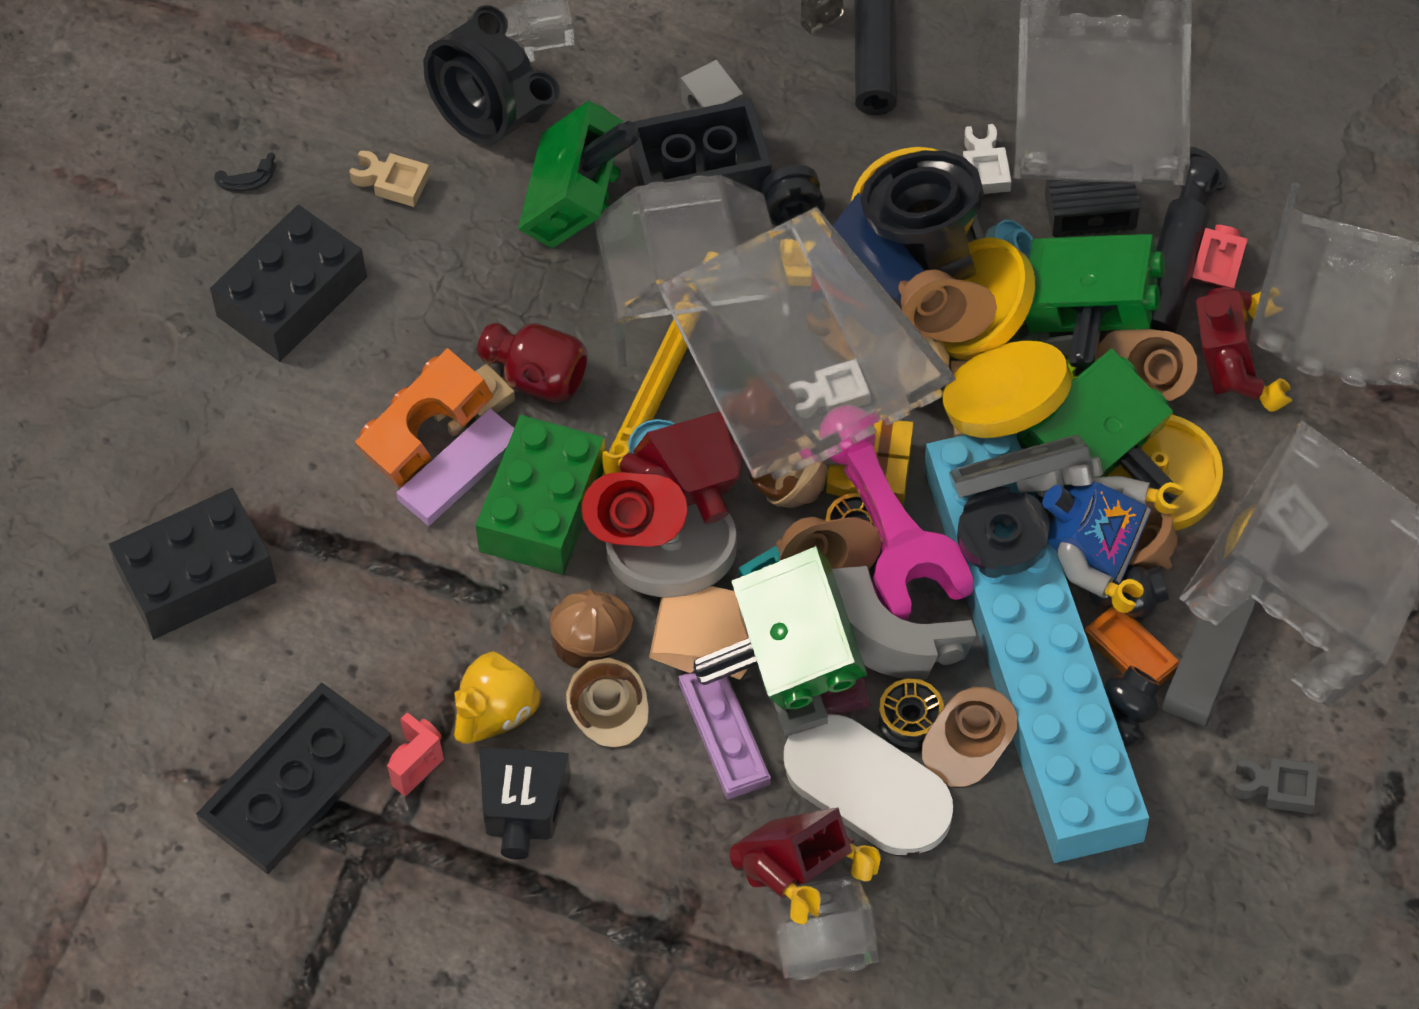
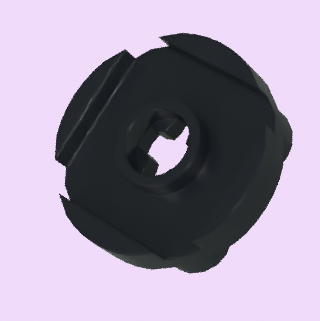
[957,486,1050,578]

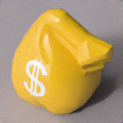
[454,651,542,744]

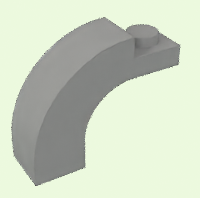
[832,566,977,680]

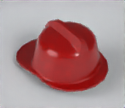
[582,472,688,547]

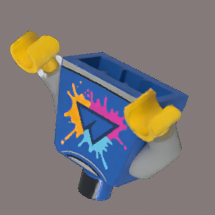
[1042,476,1184,613]

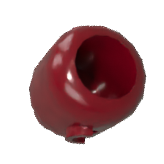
[476,323,588,404]

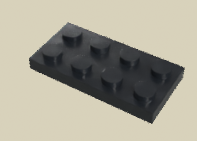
[196,682,393,874]

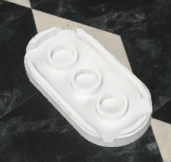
[784,714,953,855]

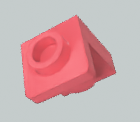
[1192,225,1247,289]
[387,712,444,797]

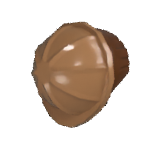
[549,589,633,668]

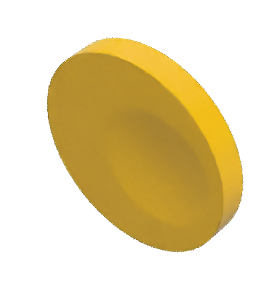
[943,237,1035,360]
[943,341,1072,438]
[1108,415,1223,531]

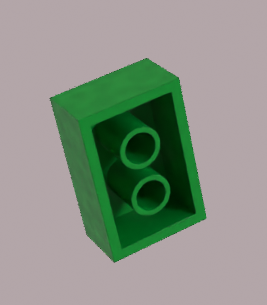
[475,415,606,575]

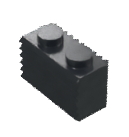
[1045,164,1140,237]

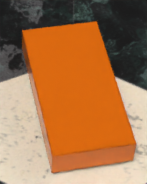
[1084,606,1180,685]

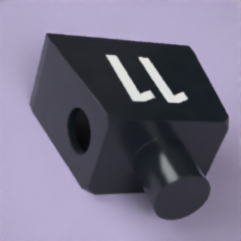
[479,747,571,860]

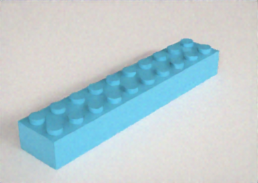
[924,433,1149,863]

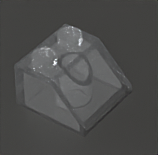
[764,875,879,980]

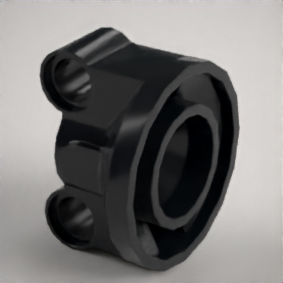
[423,5,560,145]
[860,150,984,280]

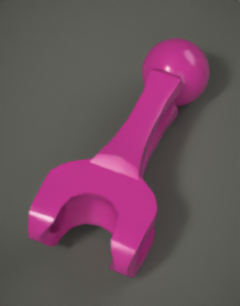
[818,407,973,621]

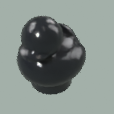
[1089,564,1169,619]
[1104,665,1161,747]

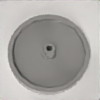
[606,504,737,597]

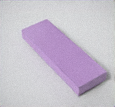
[396,409,514,526]
[679,671,771,800]

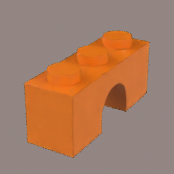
[355,348,493,489]

